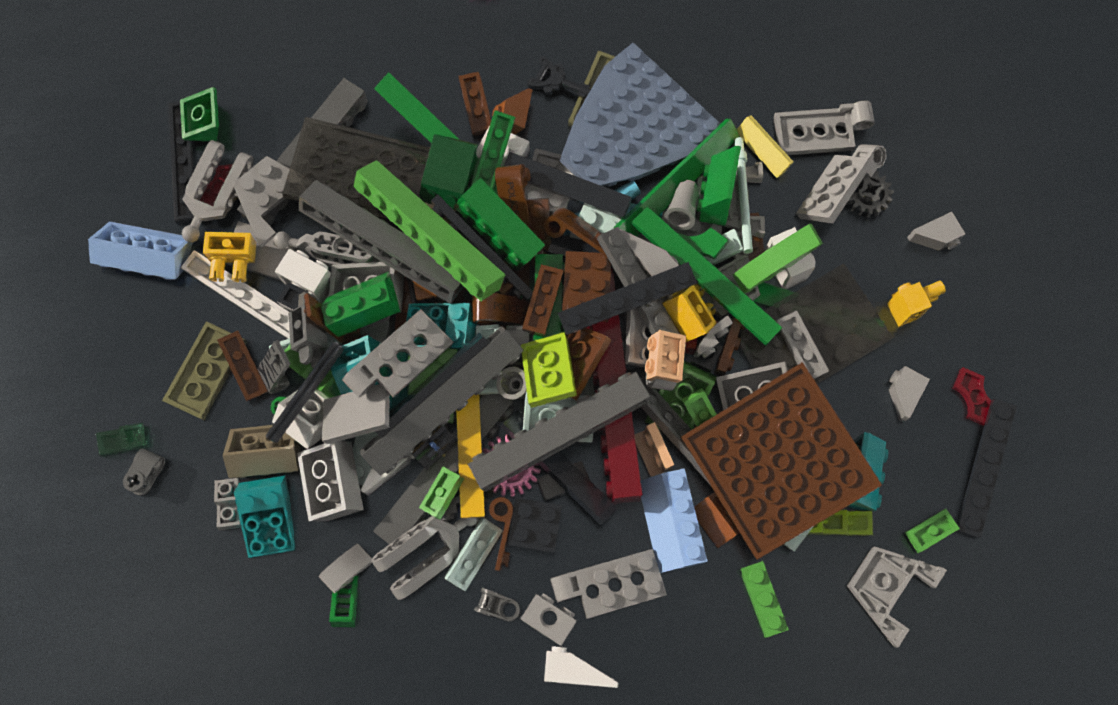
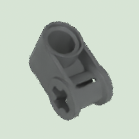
[123,448,165,496]
[474,588,522,622]

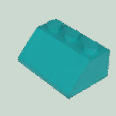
[845,432,888,512]

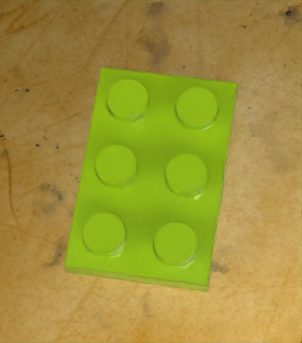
[521,332,577,408]

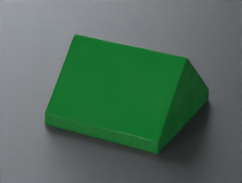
[180,87,219,141]

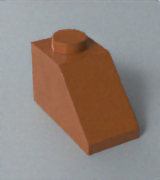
[492,88,532,135]

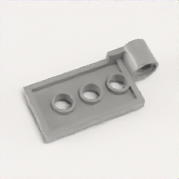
[774,101,875,155]
[796,144,887,223]
[625,294,677,391]
[342,310,453,398]
[550,549,667,619]

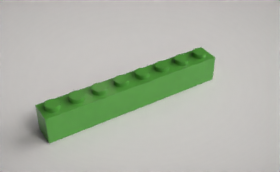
[354,160,505,302]

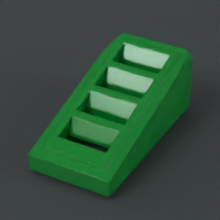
[329,576,358,627]

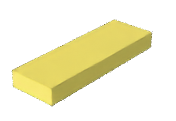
[737,115,793,178]

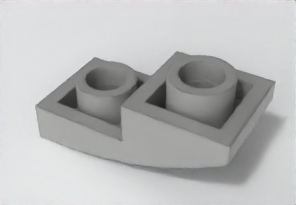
[694,316,733,358]
[214,478,242,531]
[319,544,372,594]

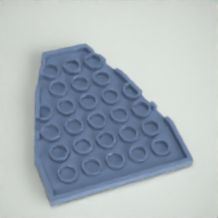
[560,43,720,187]

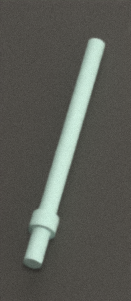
[735,137,753,254]

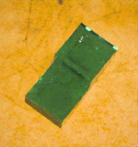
[96,423,147,457]

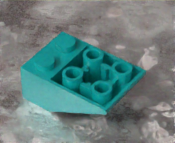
[406,303,480,352]
[331,335,393,408]
[234,476,295,558]

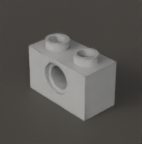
[521,593,576,646]

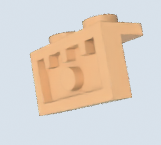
[645,330,686,383]
[635,422,674,477]

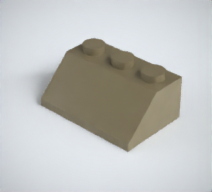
[223,425,301,478]

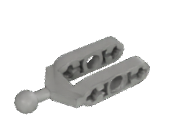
[182,140,254,242]
[273,232,380,267]
[371,516,480,600]

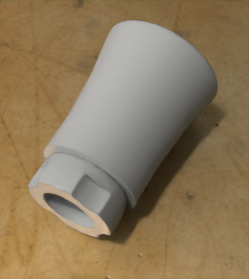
[664,180,700,230]
[496,367,527,399]

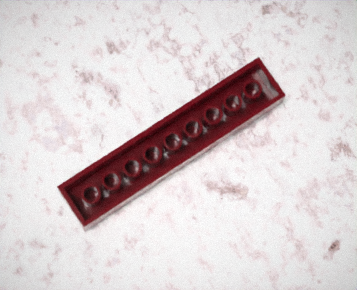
[587,269,642,504]

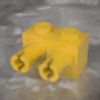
[203,232,257,282]
[887,281,946,327]
[662,284,717,342]

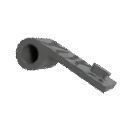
[257,340,291,394]

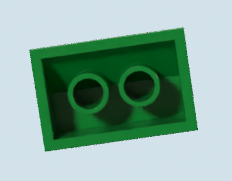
[696,146,741,226]
[321,272,400,337]

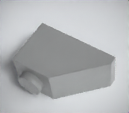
[907,212,965,251]
[889,366,930,422]

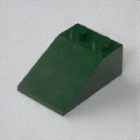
[419,134,478,210]

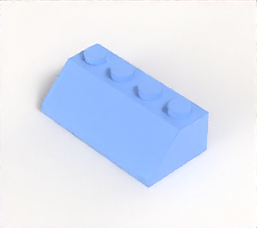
[88,221,193,280]
[641,468,707,573]

